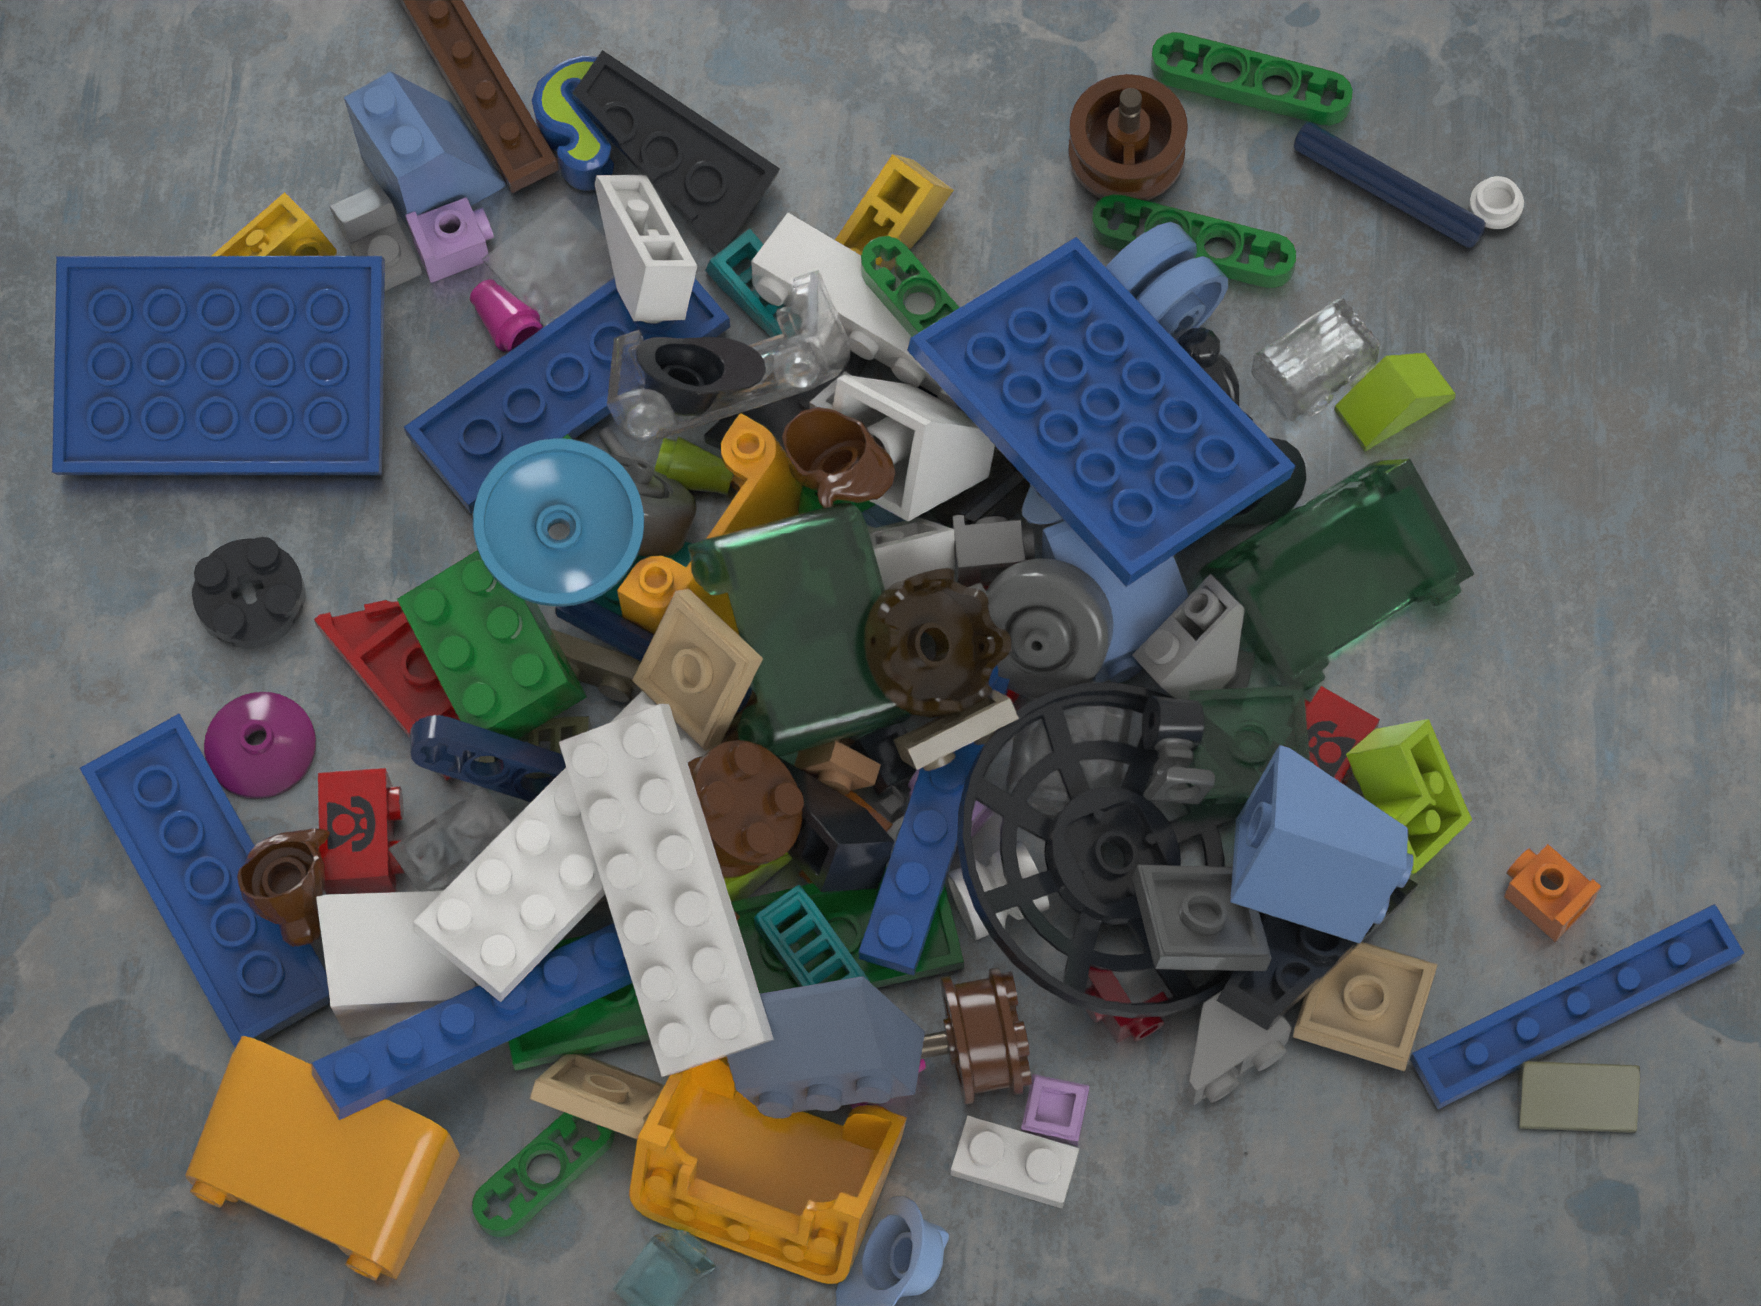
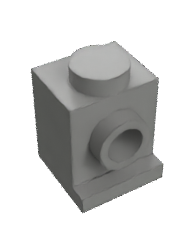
[953,515,1035,587]

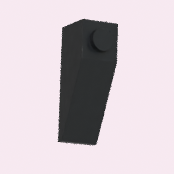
[770,751,895,892]

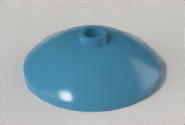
[473,438,644,606]

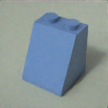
[344,71,506,231]
[1042,521,1189,683]
[1230,745,1413,943]

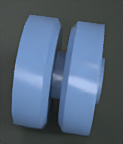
[1106,222,1228,342]

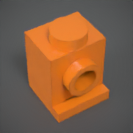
[1504,844,1601,942]

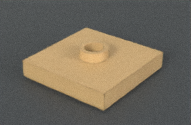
[632,589,763,751]
[1293,942,1438,1071]
[530,1054,664,1139]

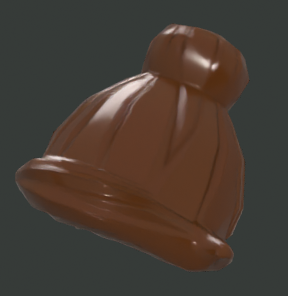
[782,407,895,510]
[237,828,330,947]

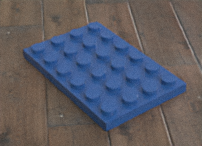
[907,237,1295,587]
[52,256,385,475]

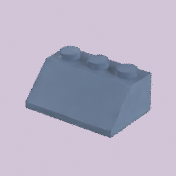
[727,976,925,1118]

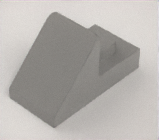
[330,185,423,291]

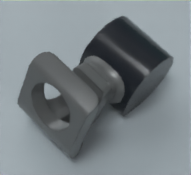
[1142,696,1215,804]

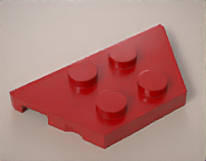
[314,600,460,781]

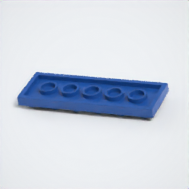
[404,277,731,514]
[80,713,330,1048]

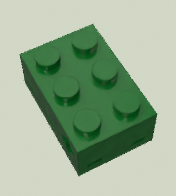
[397,550,587,739]

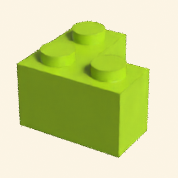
[1346,719,1472,874]

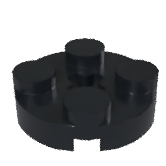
[192,537,306,649]

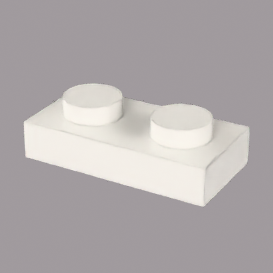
[951,1115,1079,1209]

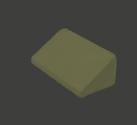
[1518,1061,1640,1133]

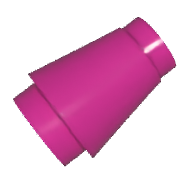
[470,279,543,352]

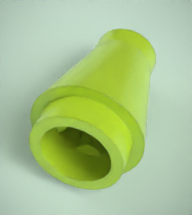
[654,436,733,495]

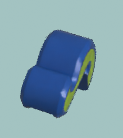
[531,55,615,191]

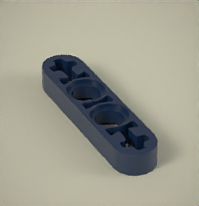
[410,715,566,803]

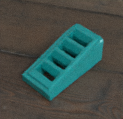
[705,228,805,344]
[754,885,870,987]

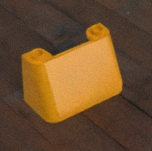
[617,413,810,647]
[185,1036,460,1281]
[629,1056,907,1284]

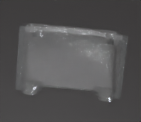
[607,270,850,443]

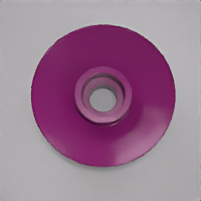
[204,692,316,799]

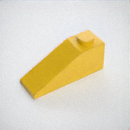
[835,154,954,271]

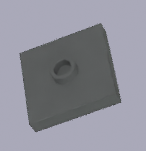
[1132,865,1272,971]

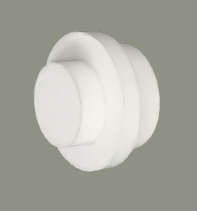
[1469,176,1524,229]

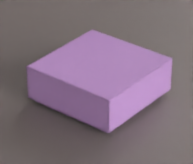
[1021,1074,1090,1146]

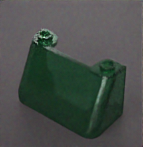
[1198,459,1474,693]
[688,502,912,757]

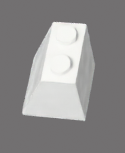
[832,375,995,521]
[316,891,479,1039]

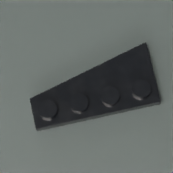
[572,50,780,255]
[1216,879,1418,1030]

